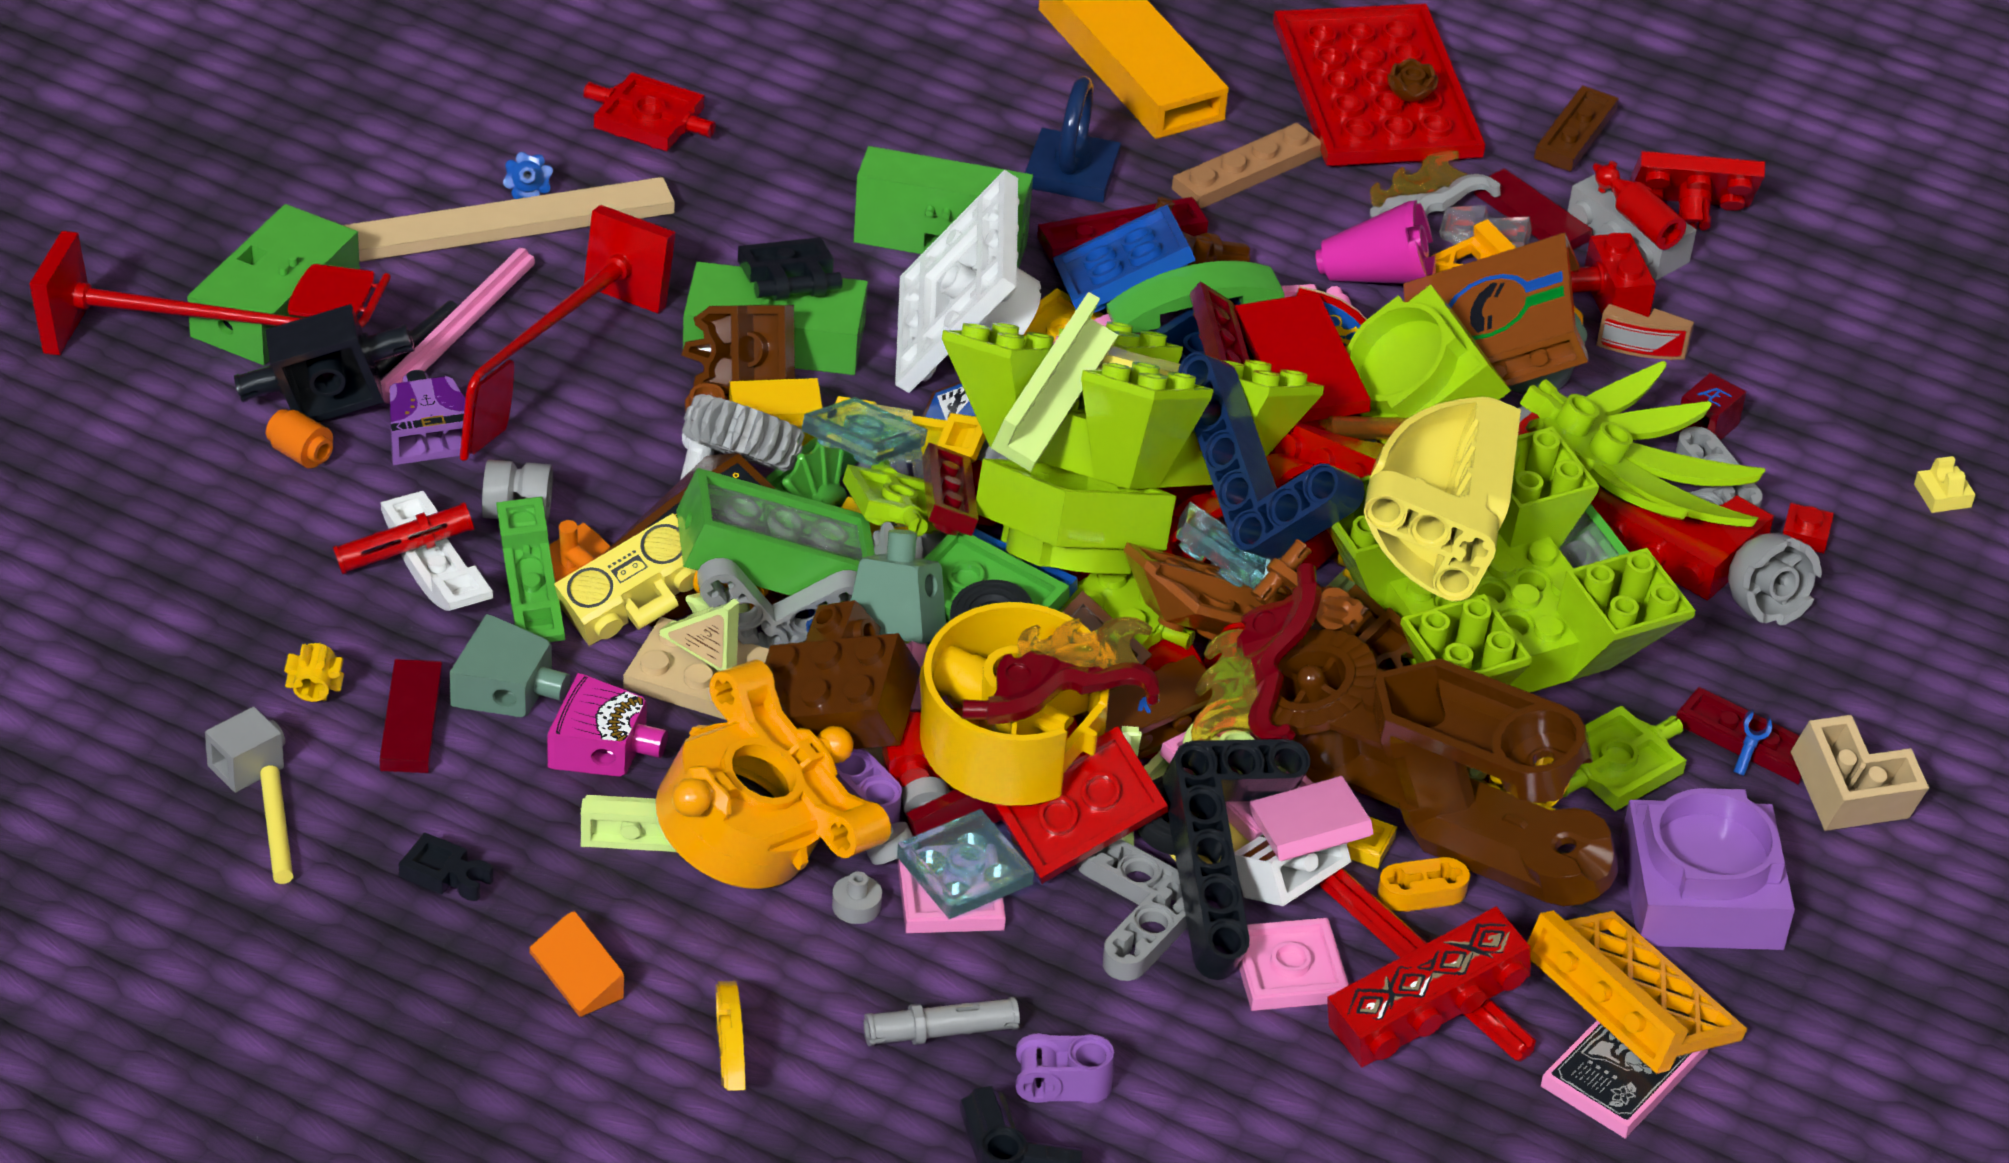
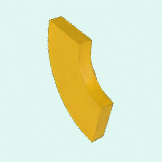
[715,981,746,1091]

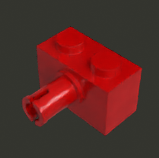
[1571,233,1656,317]

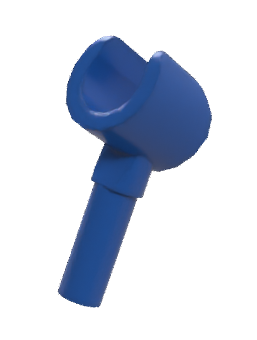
[1733,709,1772,776]

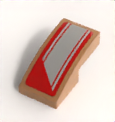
[1596,304,1694,360]

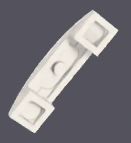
[380,491,493,611]

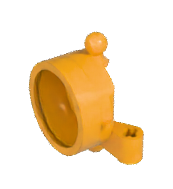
[656,659,891,889]

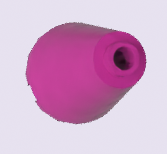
[1315,200,1436,284]

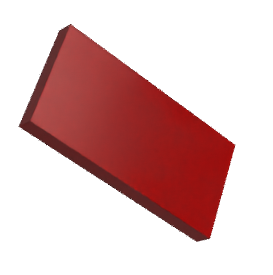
[1235,292,1371,423]

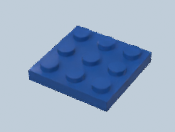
[1053,204,1196,313]

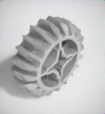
[682,394,805,472]

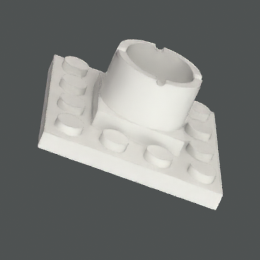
[895,170,1041,393]

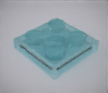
[801,397,928,465]
[1176,502,1266,590]
[897,809,1034,920]

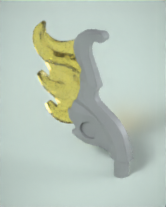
[1370,150,1501,218]

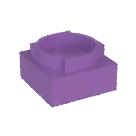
[1620,788,1795,950]

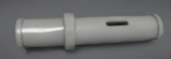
[864,997,1020,1046]

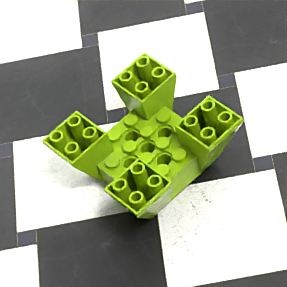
[942,322,1324,489]
[1327,426,1696,693]

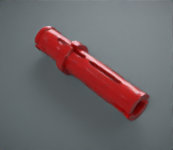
[333,502,475,575]

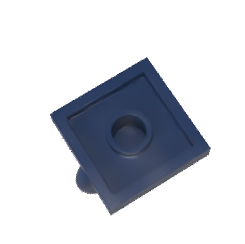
[1025,76,1121,203]

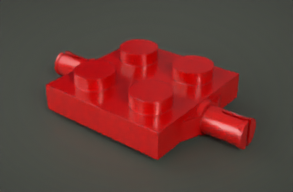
[583,72,716,151]

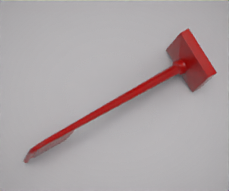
[460,205,676,461]
[29,231,391,355]

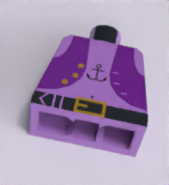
[389,370,476,465]

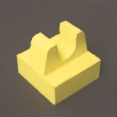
[1914,456,1975,513]

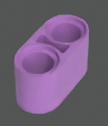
[835,749,902,824]

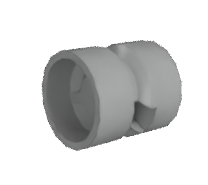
[482,459,553,523]

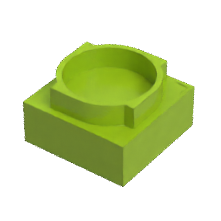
[1347,284,1511,444]
[976,459,1176,574]

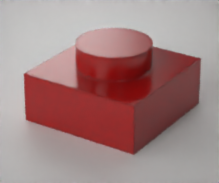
[1783,503,1834,554]

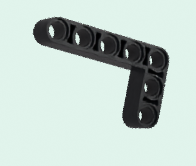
[1163,739,1310,980]

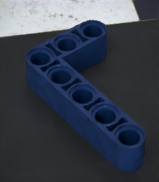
[1178,352,1365,560]

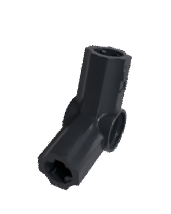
[960,1086,1083,1163]

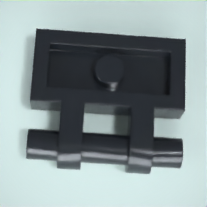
[737,237,843,301]

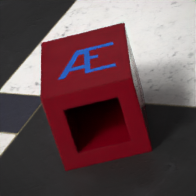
[1679,372,1747,441]

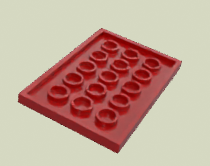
[1273,4,1486,167]

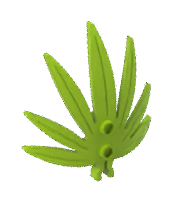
[1520,361,1766,527]

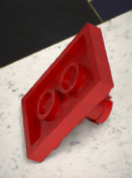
[1629,151,1765,231]
[992,726,1168,884]

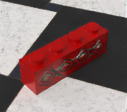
[1327,906,1531,1068]

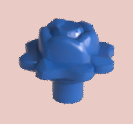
[503,152,553,199]

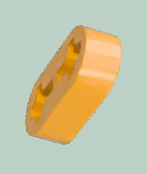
[1377,857,1470,912]

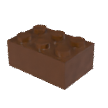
[765,633,921,749]

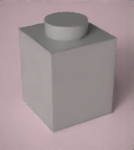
[205,706,285,793]

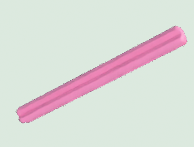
[381,248,535,404]

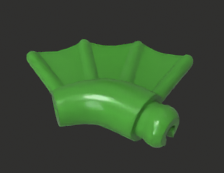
[782,440,847,507]

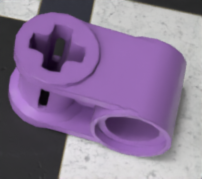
[1016,1033,1114,1103]

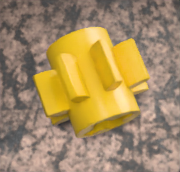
[284,643,344,702]

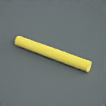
[260,766,293,884]

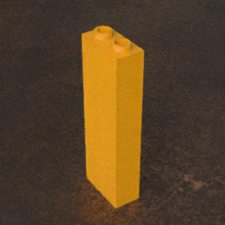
[1038,0,1229,139]

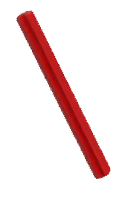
[1320,868,1536,1062]

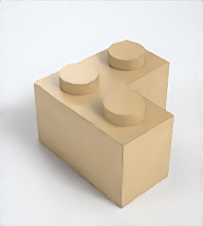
[1791,715,1929,831]

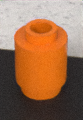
[266,409,333,468]

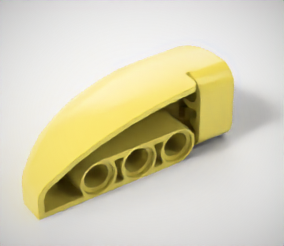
[1364,397,1521,601]

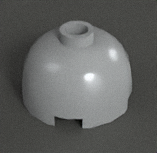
[1728,533,1822,625]

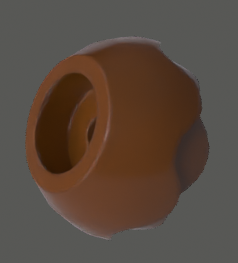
[1387,58,1438,102]

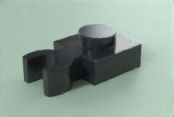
[399,832,493,901]

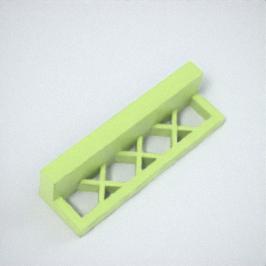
[991,292,1118,472]
[581,795,677,852]

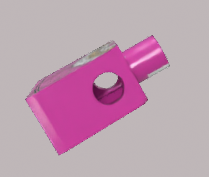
[548,673,668,777]

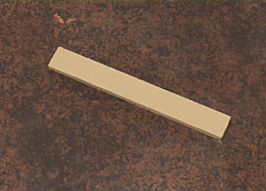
[343,177,675,262]

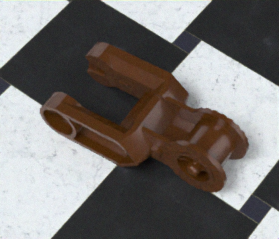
[1244,629,1618,906]

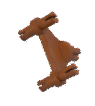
[1251,539,1372,636]

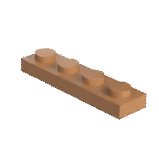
[1172,123,1322,209]

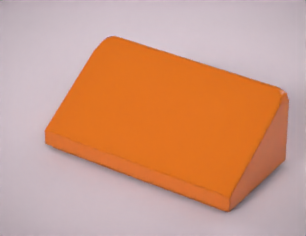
[529,911,624,1017]

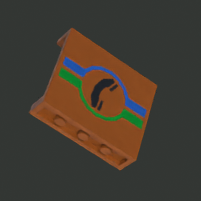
[1403,233,1588,387]

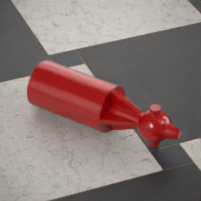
[1593,161,1686,250]

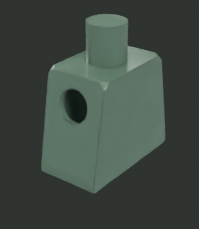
[851,530,946,644]
[450,614,571,717]

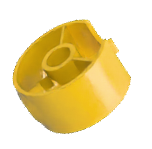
[919,602,1110,806]

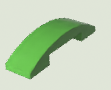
[1106,261,1284,334]
[496,496,565,642]

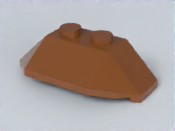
[1124,542,1293,641]

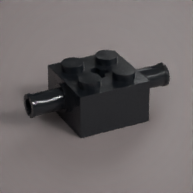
[234,304,415,422]

